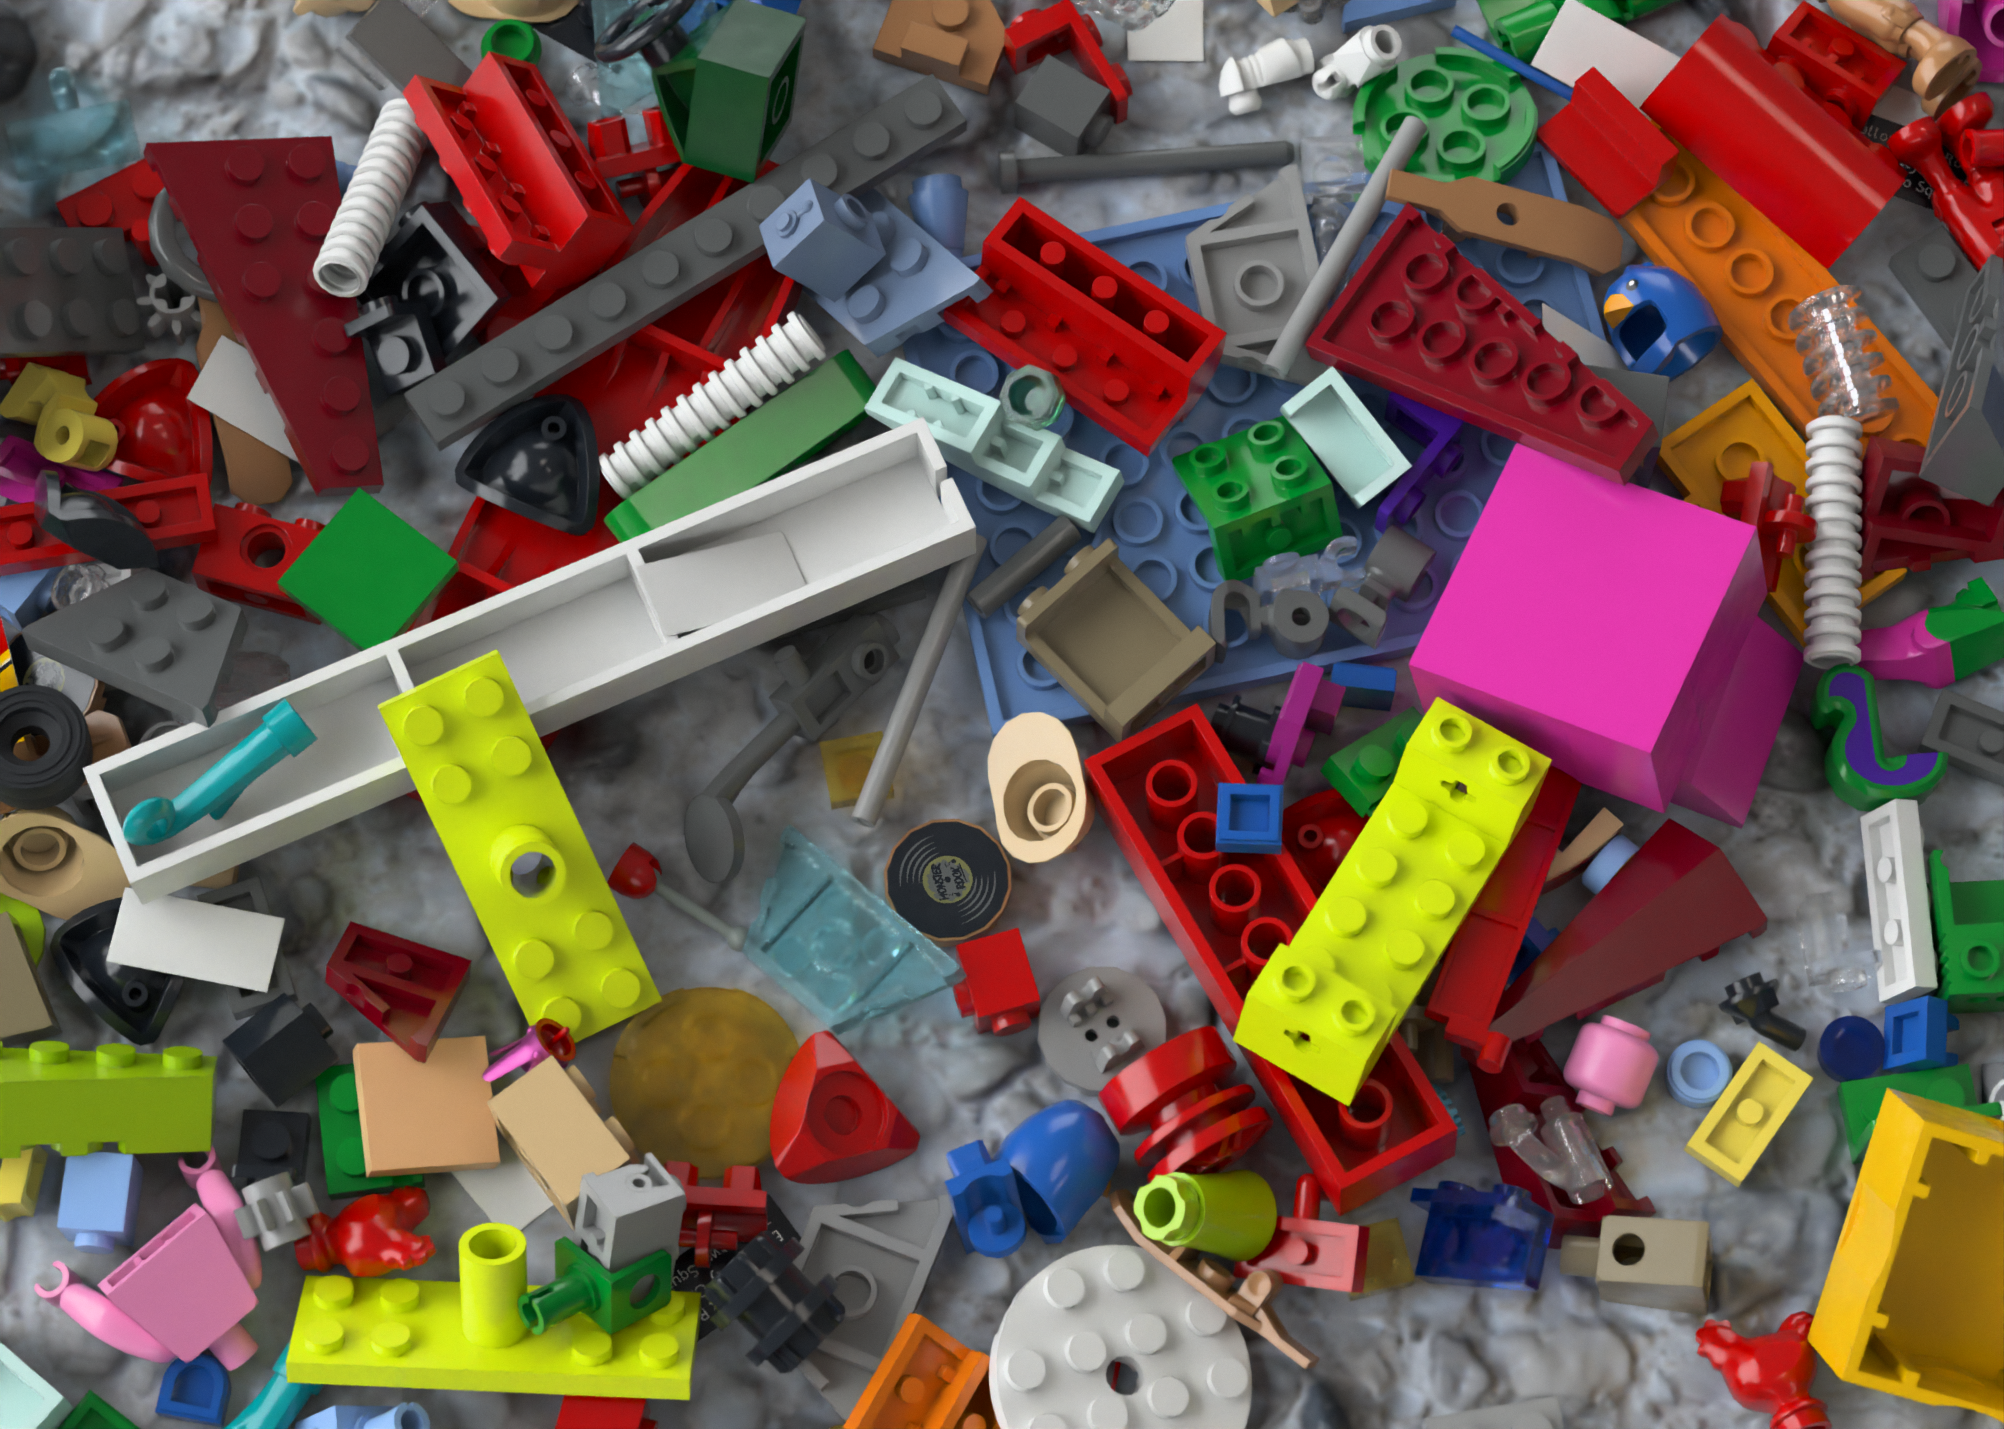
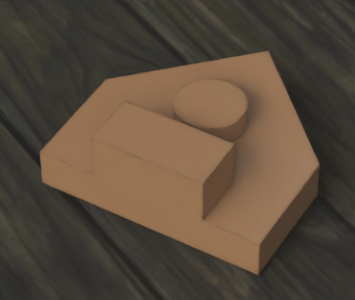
[873,0,1006,95]

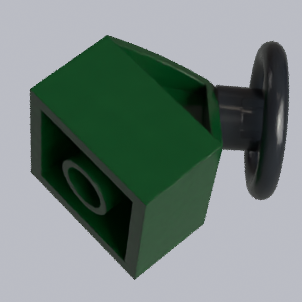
[594,0,807,183]

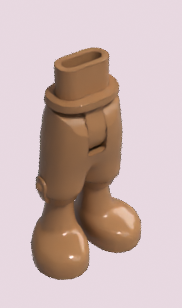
[1817,0,1983,122]

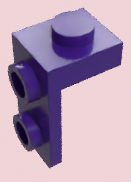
[1374,392,1465,534]

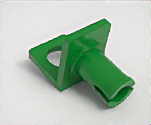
[517,1237,672,1335]

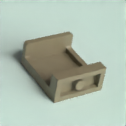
[1016,538,1216,743]

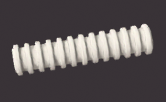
[313,98,429,298]
[599,311,826,500]
[1803,415,1863,670]

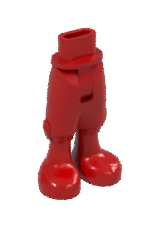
[1886,91,2004,272]

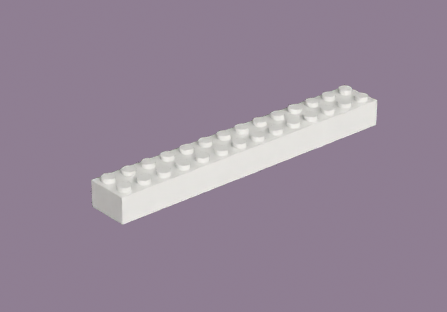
[82,417,976,905]

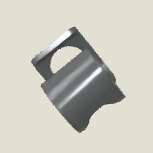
[1328,524,1437,649]
[1208,579,1329,664]

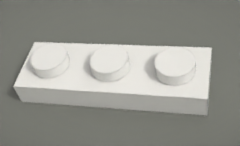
[1860,799,1938,1004]

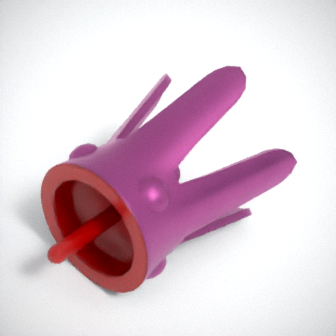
[482,1018,576,1082]

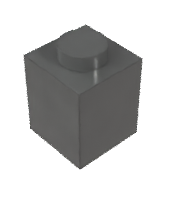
[1015,55,1114,156]

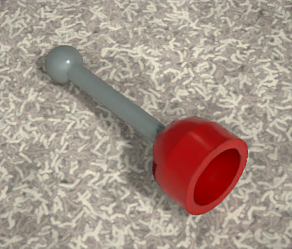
[607,842,753,952]

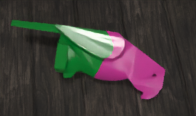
[1855,577,2004,689]

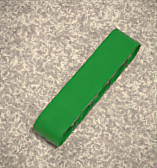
[603,349,877,543]

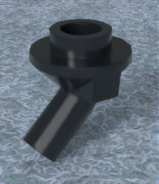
[1718,972,1807,1052]

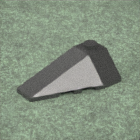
[1919,254,2004,506]

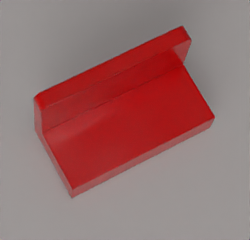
[1537,66,1680,220]

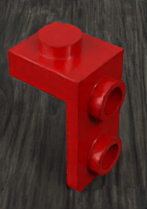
[1004,0,1133,125]

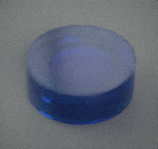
[1817,1016,1885,1083]

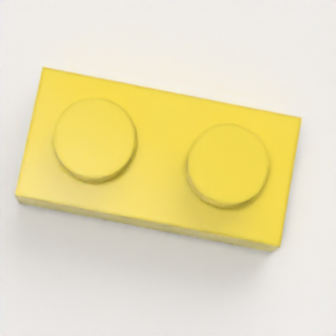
[1684,1041,1814,1187]

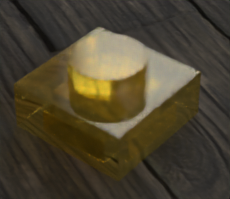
[819,731,894,810]
[1347,1217,1415,1302]

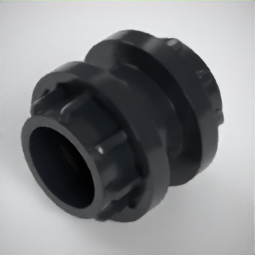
[704,1231,846,1373]

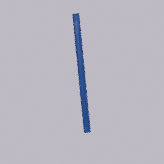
[1450,25,1573,101]

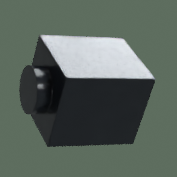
[222,993,339,1108]

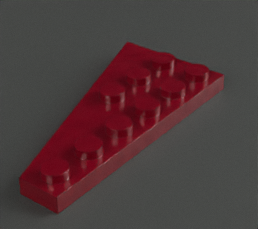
[143,136,384,497]
[1305,202,1659,486]

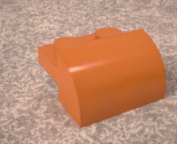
[843,1313,1000,1429]

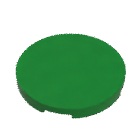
[1352,47,1538,185]

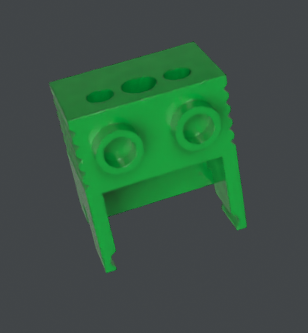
[1926,850,2004,1014]

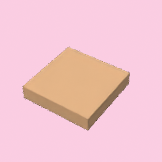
[352,1036,501,1177]

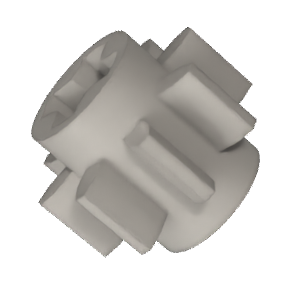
[136,273,202,346]
[233,1171,319,1252]

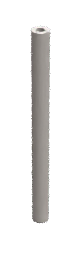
[1262,116,1427,380]
[851,533,987,828]

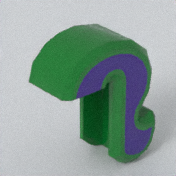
[1809,663,1949,812]

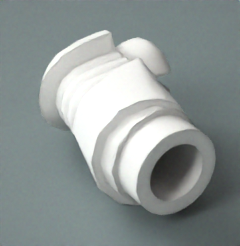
[1312,24,1402,100]
[1219,37,1314,115]

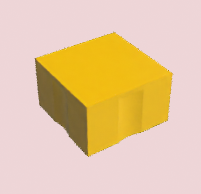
[1807,1088,2004,1424]

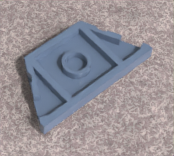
[802,188,993,358]

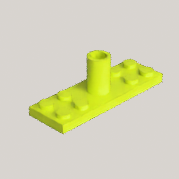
[377,649,662,1043]
[286,1223,701,1400]

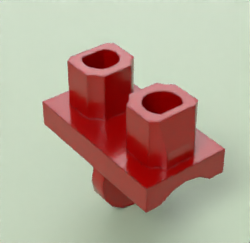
[587,105,682,209]
[1720,461,1819,593]
[663,1161,768,1268]

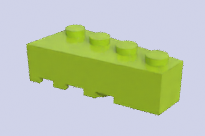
[0,1041,218,1159]

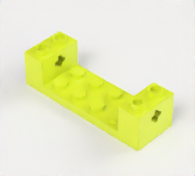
[1233,696,1552,1106]

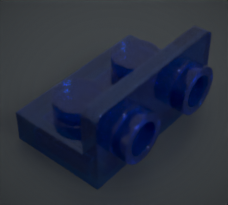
[1410,1181,1555,1292]

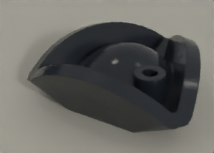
[455,394,600,536]
[34,470,160,570]
[50,897,185,1046]

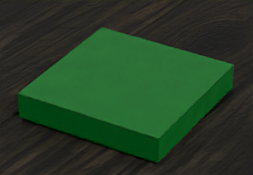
[277,487,460,652]

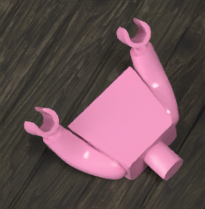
[34,1146,262,1371]

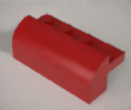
[1639,13,1908,270]
[402,51,634,290]
[944,197,1227,457]

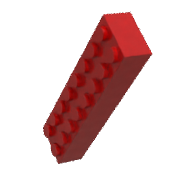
[1084,703,1458,1216]

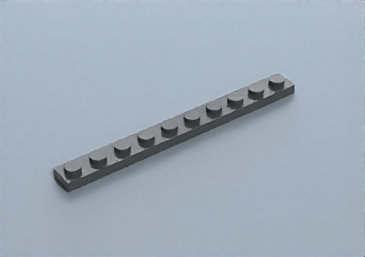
[404,73,967,451]

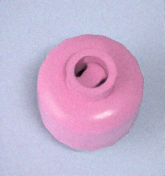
[1563,1015,1659,1117]

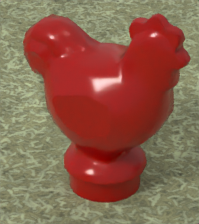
[294,1185,437,1278]
[1695,1311,1832,1429]

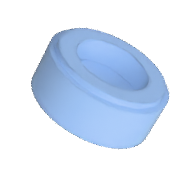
[1581,835,1640,895]
[1664,1040,1732,1109]

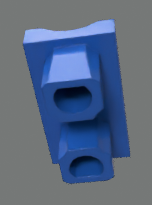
[945,1140,1027,1258]

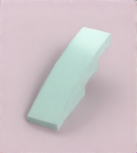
[864,357,1125,533]

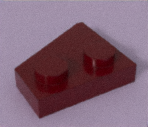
[325,921,472,1063]

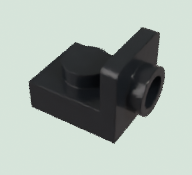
[343,295,447,396]
[230,1109,312,1192]

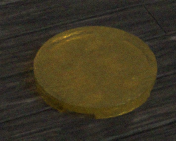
[610,987,800,1180]

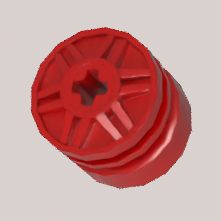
[1098,1026,1273,1184]

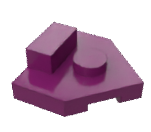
[1256,661,1346,785]

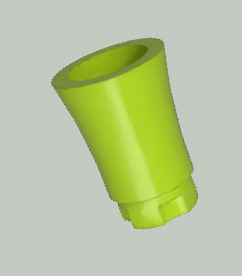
[1134,1169,1277,1262]

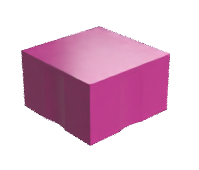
[1408,443,1768,814]

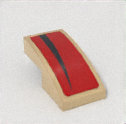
[1540,807,1624,897]

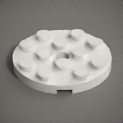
[989,1245,1252,1429]

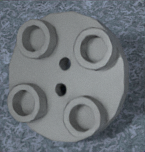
[1038,967,1166,1097]

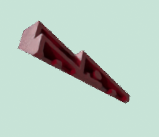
[1856,435,2004,580]
[1461,818,1768,1067]
[1439,942,1657,1250]

